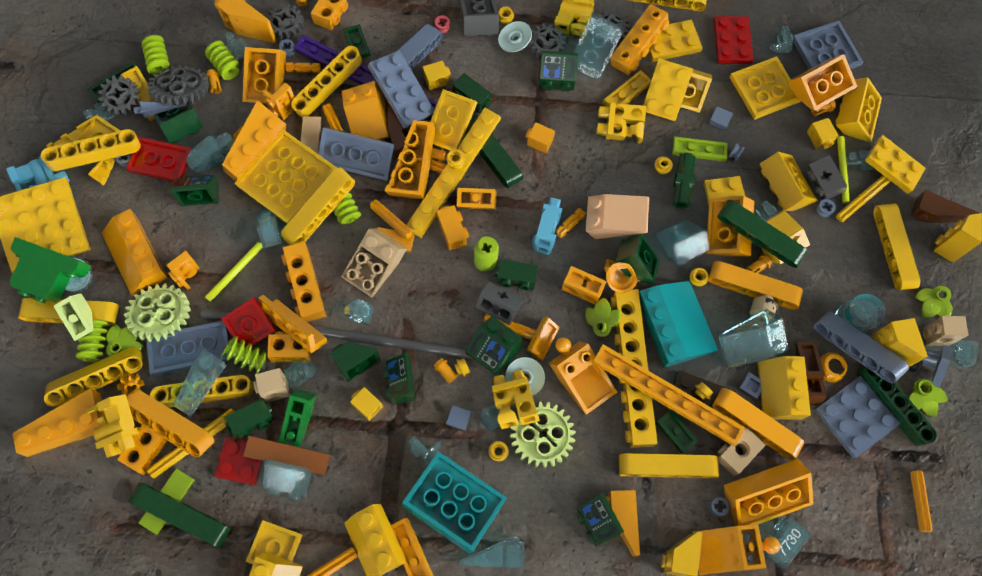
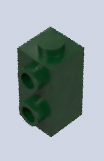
[452,73,491,114]
[494,259,538,290]
[224,399,273,440]

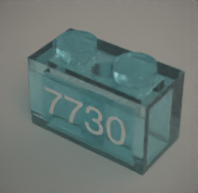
[763,518,811,568]

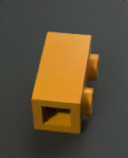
[437,205,469,251]

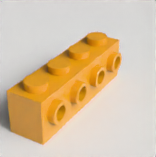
[610,4,669,76]

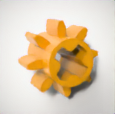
[117,372,144,395]

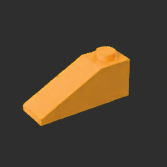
[605,490,640,556]

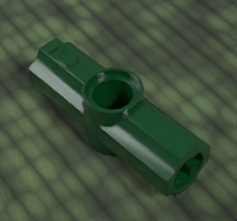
[673,152,696,209]

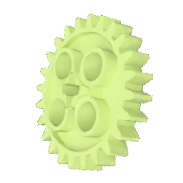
[124,283,191,342]
[510,401,576,468]

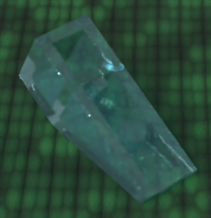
[173,349,226,417]
[460,537,525,569]

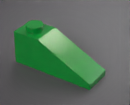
[279,389,317,447]

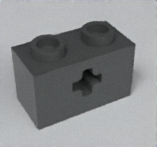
[807,155,847,199]
[475,282,523,325]

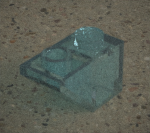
[256,209,282,248]

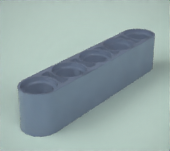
[398,24,443,70]
[814,311,909,383]

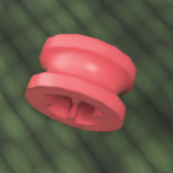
[435,15,450,33]

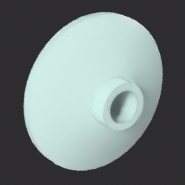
[498,21,532,52]
[505,357,545,395]

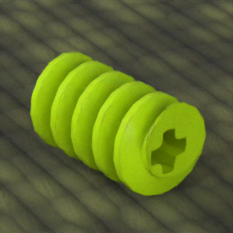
[141,35,170,75]
[204,40,240,80]
[334,193,361,224]
[474,236,499,272]
[75,320,108,363]
[220,336,266,374]

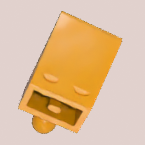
[214,0,276,43]
[549,337,617,415]
[692,524,780,575]

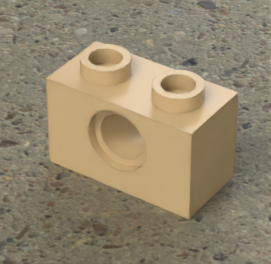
[923,316,969,346]
[253,368,291,403]
[718,428,765,476]

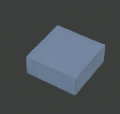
[709,106,733,131]
[738,372,762,400]
[446,405,471,432]

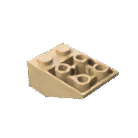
[341,228,407,298]

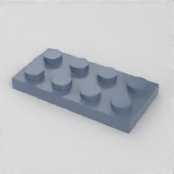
[368,50,435,129]
[318,127,396,181]
[146,321,232,376]

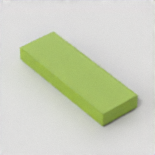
[672,137,728,162]
[139,468,195,535]

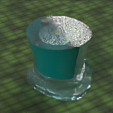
[836,294,886,333]

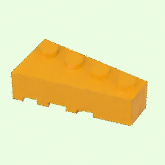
[222,100,286,181]
[385,120,435,200]
[12,388,104,457]

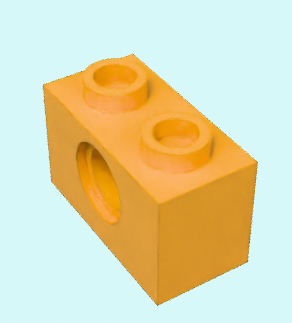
[457,188,497,210]

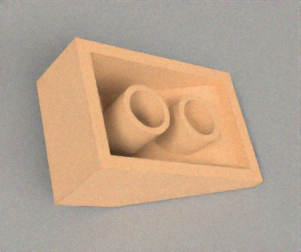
[586,194,649,239]

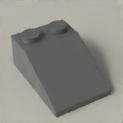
[459,0,499,37]

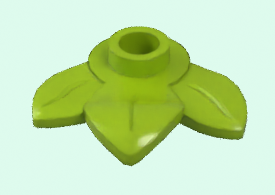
[915,285,953,317]
[585,298,621,337]
[106,324,144,356]
[909,379,948,417]

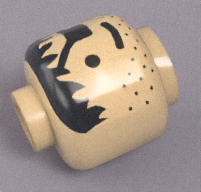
[750,295,778,325]

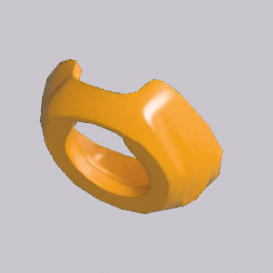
[606,262,637,293]
[820,352,848,383]

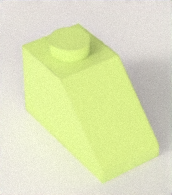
[54,294,94,341]

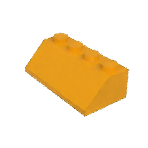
[102,209,168,296]
[724,459,813,526]

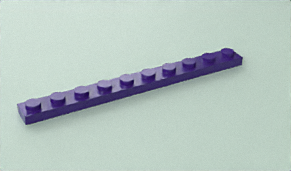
[294,35,438,120]

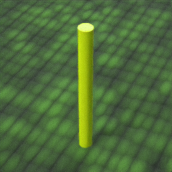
[837,136,850,204]
[205,242,264,302]

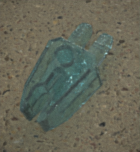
[186,132,236,173]

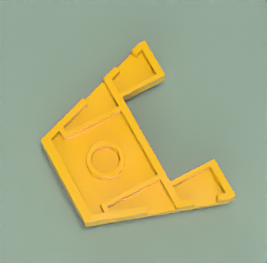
[46,115,121,186]

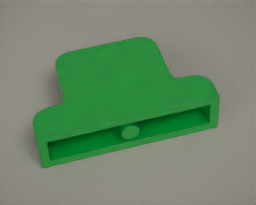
[10,237,91,304]

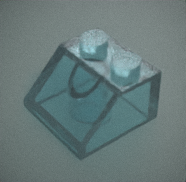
[654,219,710,265]
[263,459,313,501]

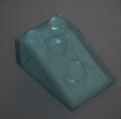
[573,13,624,80]
[718,309,789,368]

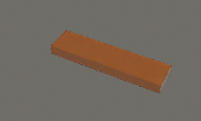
[243,436,330,475]

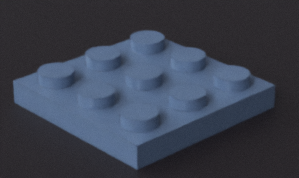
[792,21,863,70]
[814,376,900,459]

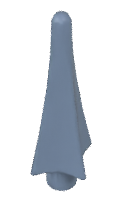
[134,101,184,118]

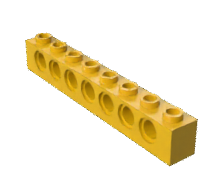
[610,289,657,448]

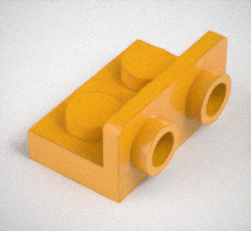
[262,83,295,121]
[167,251,200,290]

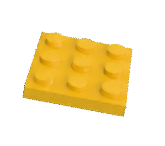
[729,56,801,120]

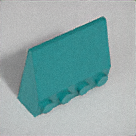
[639,281,718,368]
[402,451,507,555]

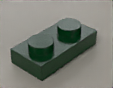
[343,24,371,59]
[656,410,698,454]

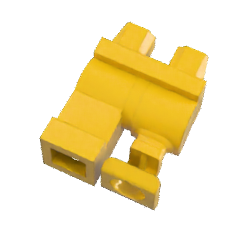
[554,0,594,38]
[596,103,646,144]
[492,370,540,429]
[85,394,139,458]

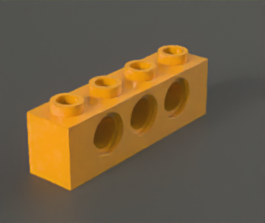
[281,241,327,322]

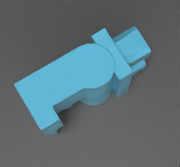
[6,156,70,191]
[531,197,563,255]

